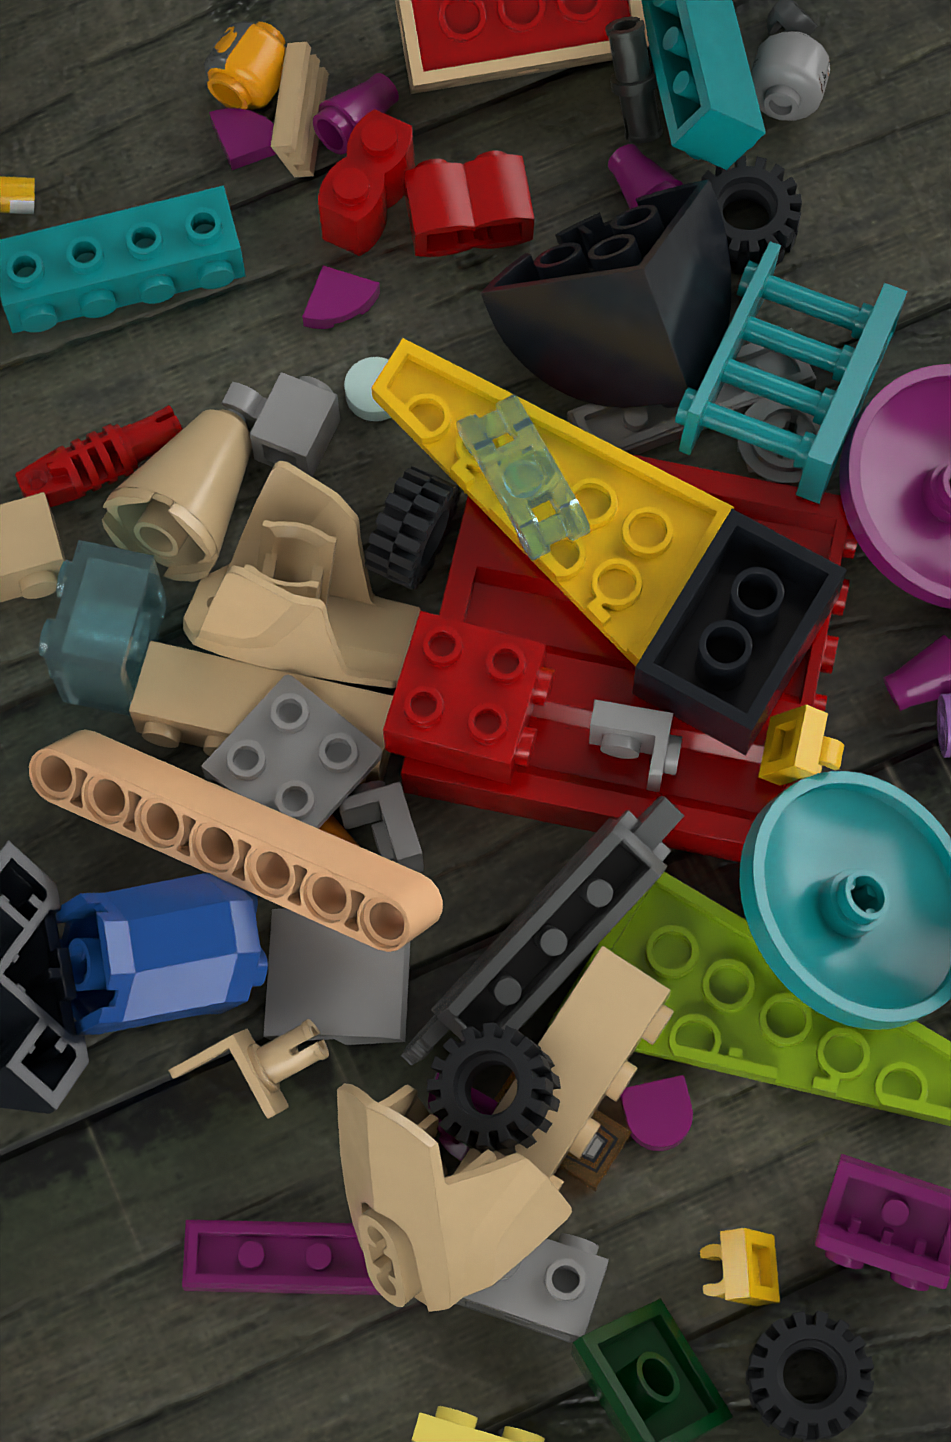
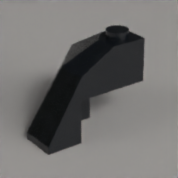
[0,840,89,1114]

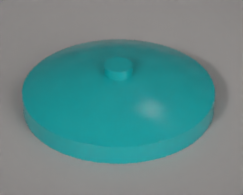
[740,771,951,1030]

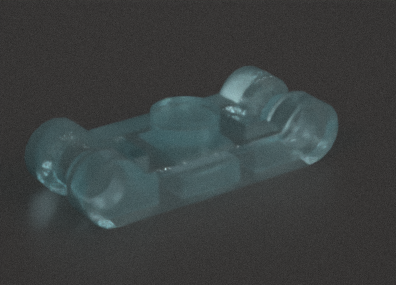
[456,394,590,561]

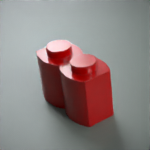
[318,109,415,256]
[404,151,535,257]

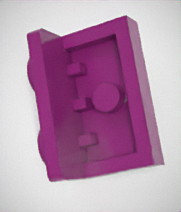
[814,1154,951,1291]

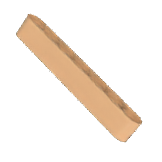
[29,729,443,952]

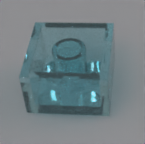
[39,540,168,716]

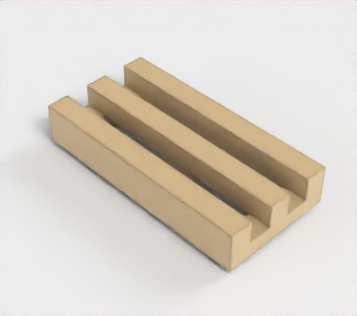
[271,41,329,177]

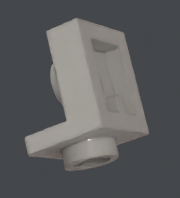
[589,700,682,792]
[339,781,424,872]

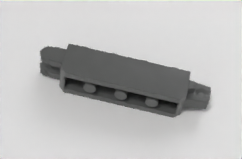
[401,796,684,1079]

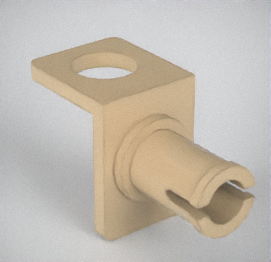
[168,1019,329,1119]

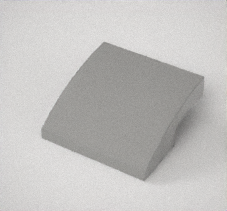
[263,908,410,1045]

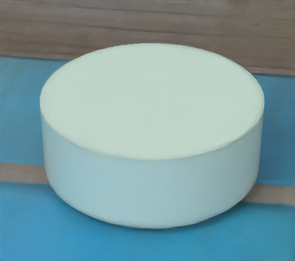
[344,357,391,421]

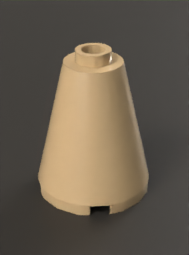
[102,409,252,582]

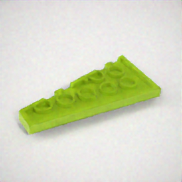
[547,872,951,1126]

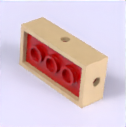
[395,0,649,94]

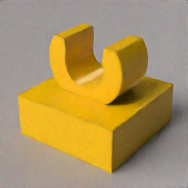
[758,704,844,786]
[700,1228,780,1306]

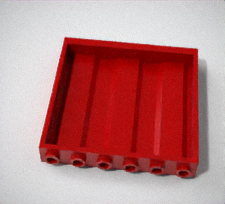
[401,454,857,862]

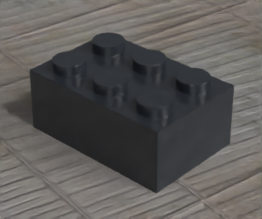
[632,509,847,756]

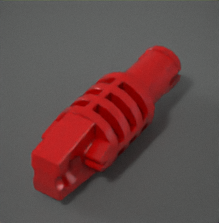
[15,405,183,508]

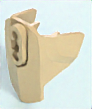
[183,461,421,688]
[337,1083,572,1312]

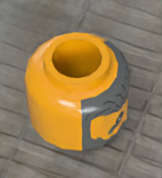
[204,21,286,110]

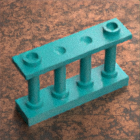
[675,241,908,504]

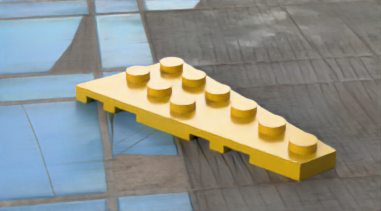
[371,338,734,667]

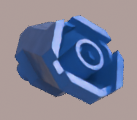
[55,873,268,1036]

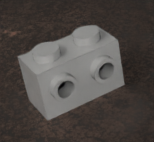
[456,1233,609,1344]

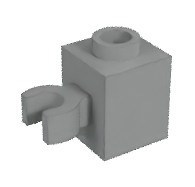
[222,372,341,477]

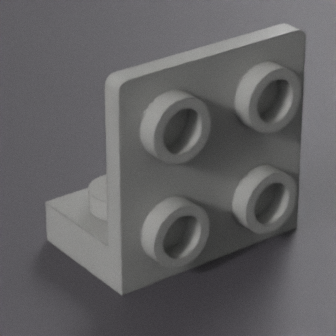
[201,675,383,829]

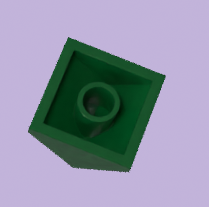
[571,1298,733,1442]

